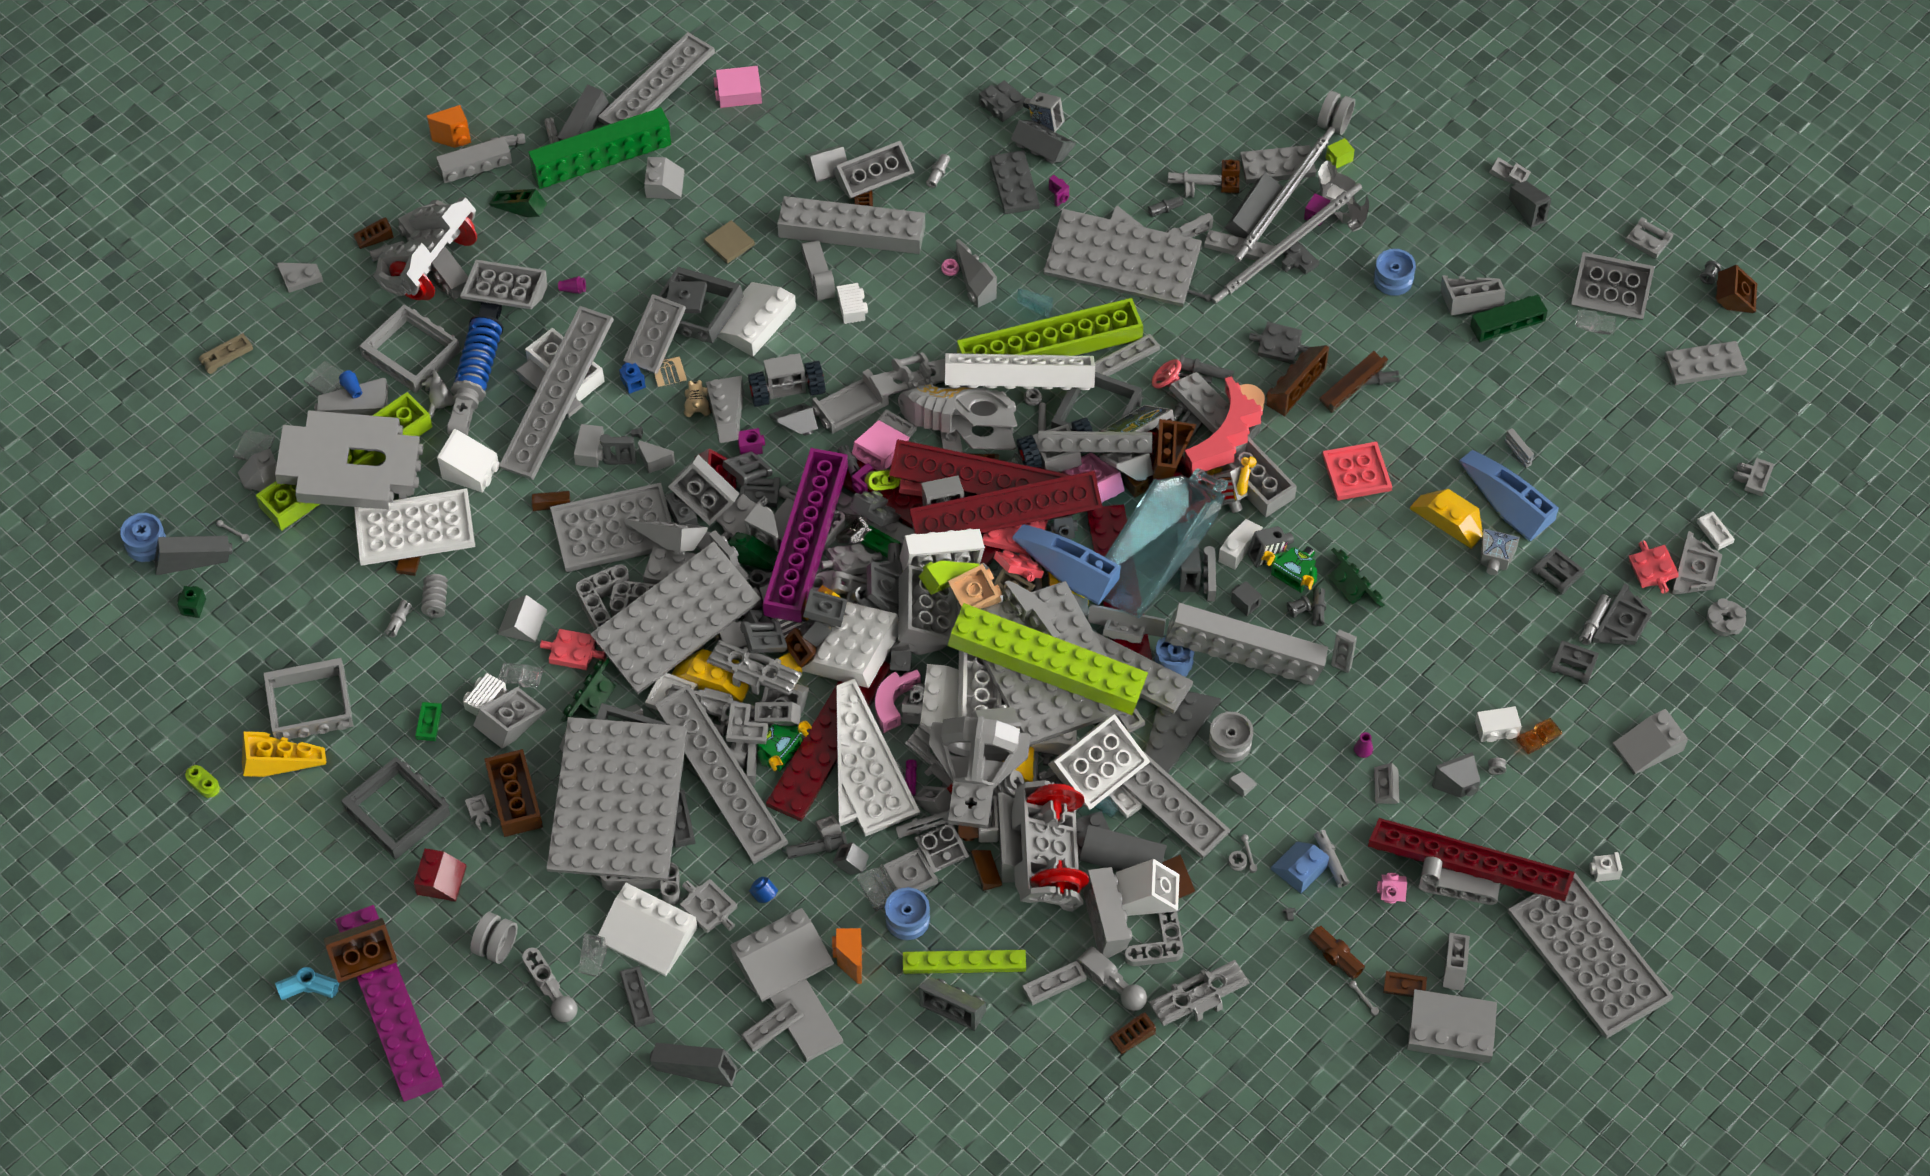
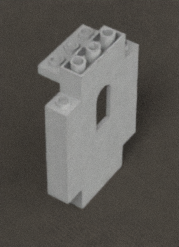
[275,410,423,510]

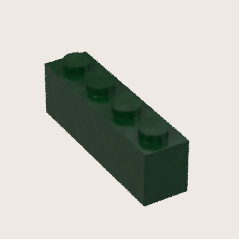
[1470,294,1548,343]

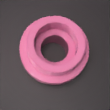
[941,259,959,276]

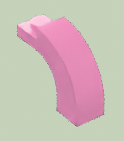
[875,670,921,733]

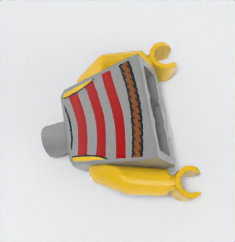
[1204,456,1256,513]

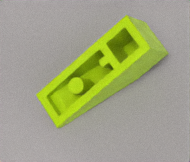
[918,560,979,595]

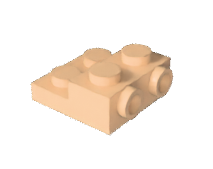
[948,564,1002,609]

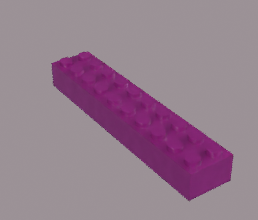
[763,448,848,623]
[335,905,443,1102]

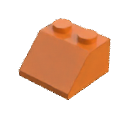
[427,105,471,148]
[832,928,862,984]

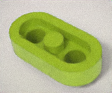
[865,469,901,491]
[185,765,220,798]

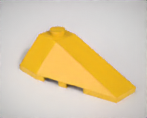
[242,731,326,777]

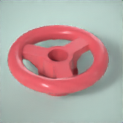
[1152,359,1181,389]

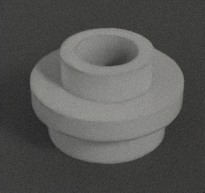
[1024,388,1042,406]

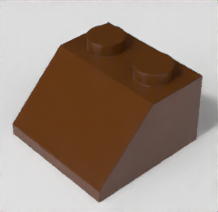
[1716,265,1757,313]

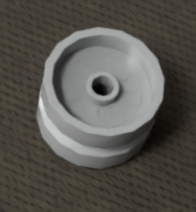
[1317,91,1355,135]
[1209,712,1253,763]
[470,912,518,964]

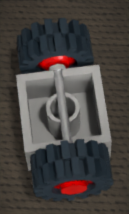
[748,353,826,407]
[1016,417,1094,472]

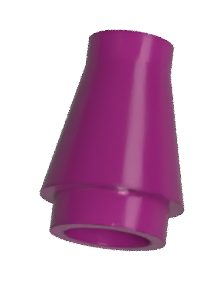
[558,276,586,294]
[1354,732,1373,758]

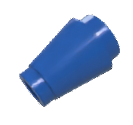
[339,370,363,398]

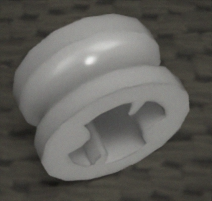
[1185,182,1195,198]
[1488,757,1506,775]
[1229,851,1247,871]

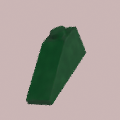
[489,189,547,217]
[728,532,779,571]

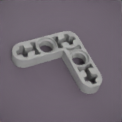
[1125,911,1184,966]

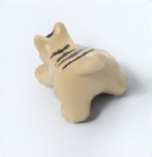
[684,380,711,417]

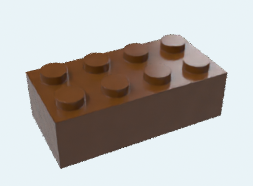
[484,749,543,837]

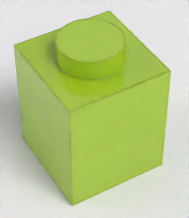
[1325,138,1355,168]

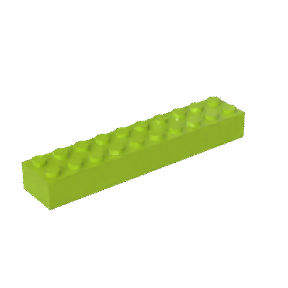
[957,298,1143,356]
[256,392,433,531]
[947,603,1148,715]

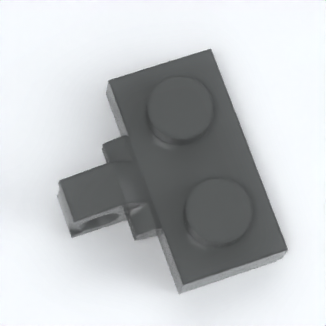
[1281,241,1320,275]

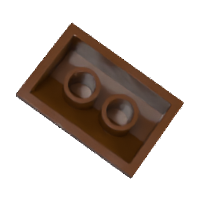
[323,918,398,983]

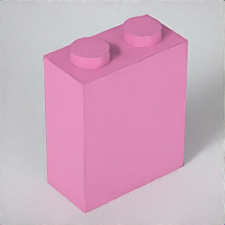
[713,66,762,108]
[852,420,910,471]

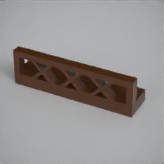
[1319,351,1388,413]

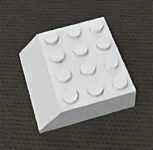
[802,602,898,688]

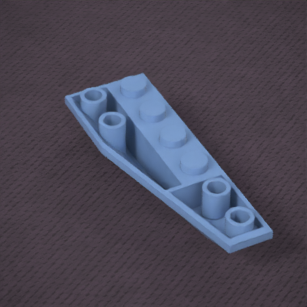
[1459,450,1559,542]
[1012,524,1121,605]

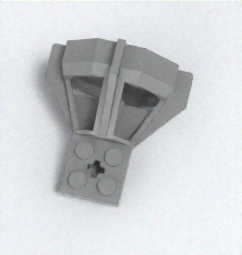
[929,716,1031,829]

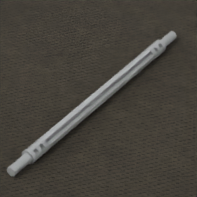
[1234,126,1335,262]
[1211,183,1362,304]

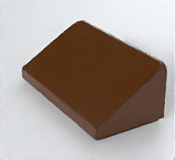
[532,491,570,511]
[971,850,1002,891]

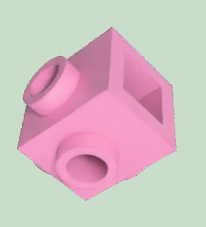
[1377,873,1407,903]

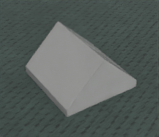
[805,145,847,183]
[498,595,547,643]

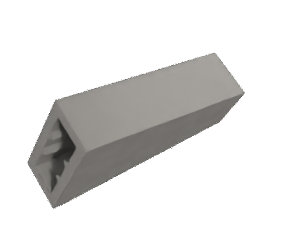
[314,378,388,416]

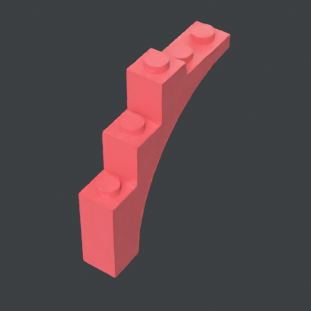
[1185,376,1263,476]

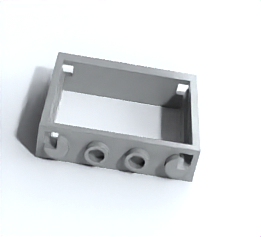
[359,304,460,393]
[264,658,354,740]

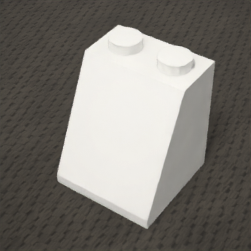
[437,429,500,493]
[1116,859,1179,916]

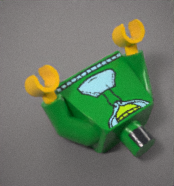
[1261,546,1317,593]
[757,720,812,772]

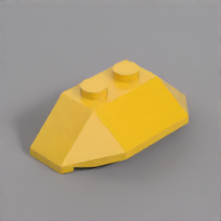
[1410,489,1483,549]
[672,649,749,702]

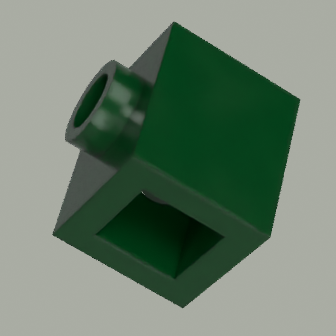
[177,586,206,618]

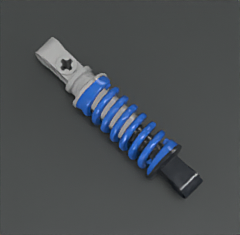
[447,302,504,436]

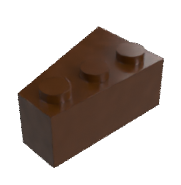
[1153,419,1196,481]

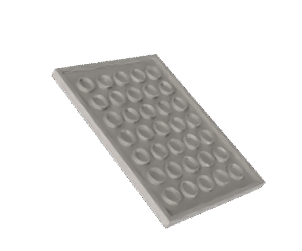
[981,581,1124,746]
[547,717,687,881]

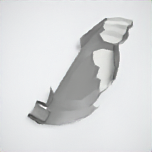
[1318,160,1369,232]

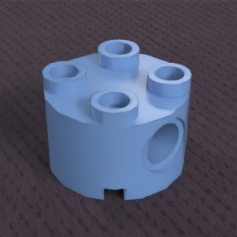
[1155,635,1195,677]

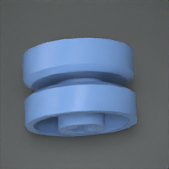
[1374,249,1416,295]
[120,513,166,562]
[885,887,930,940]

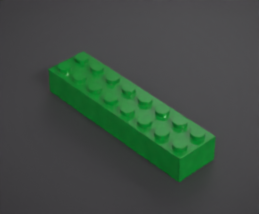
[528,107,672,189]

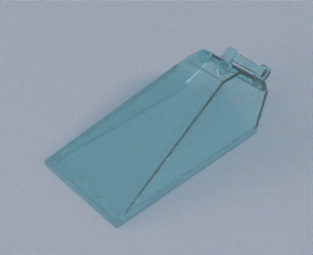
[1102,468,1228,619]

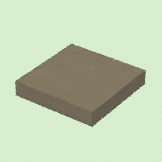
[704,220,755,264]

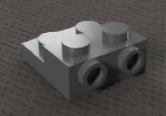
[979,80,1026,122]
[850,491,901,526]

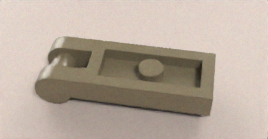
[199,333,253,374]

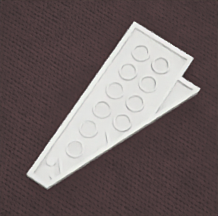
[836,678,920,837]

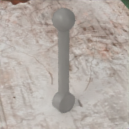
[216,520,250,542]
[1241,834,1257,873]
[1349,981,1379,1016]

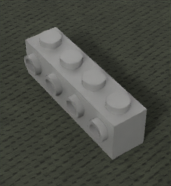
[436,137,512,183]

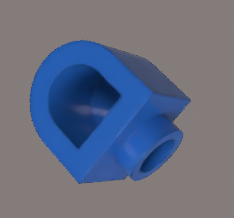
[749,877,778,903]

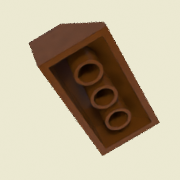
[1266,345,1329,416]

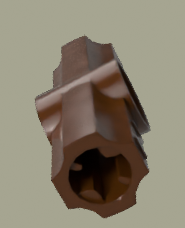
[1308,926,1365,980]

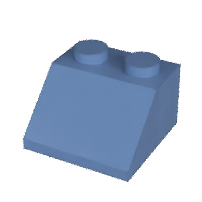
[1271,842,1329,893]

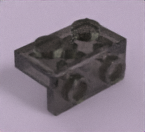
[836,514,871,544]

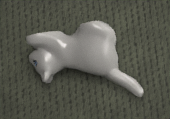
[421,369,454,418]

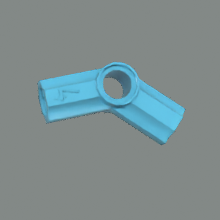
[275,967,340,1000]

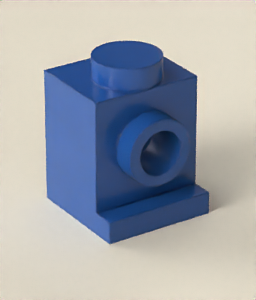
[619,363,646,394]

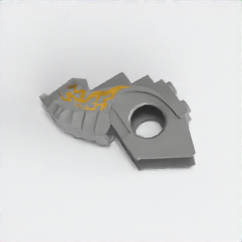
[898,383,1017,450]

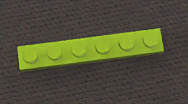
[903,950,1026,974]

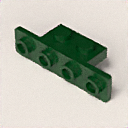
[1328,548,1385,607]
[561,657,616,722]

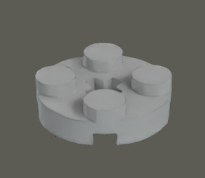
[1706,598,1746,637]

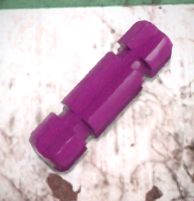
[905,759,917,796]

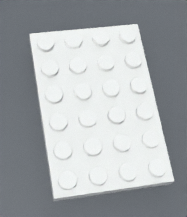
[354,488,475,566]

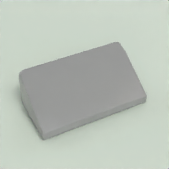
[1374,763,1399,804]

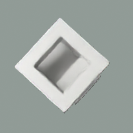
[1590,852,1623,882]

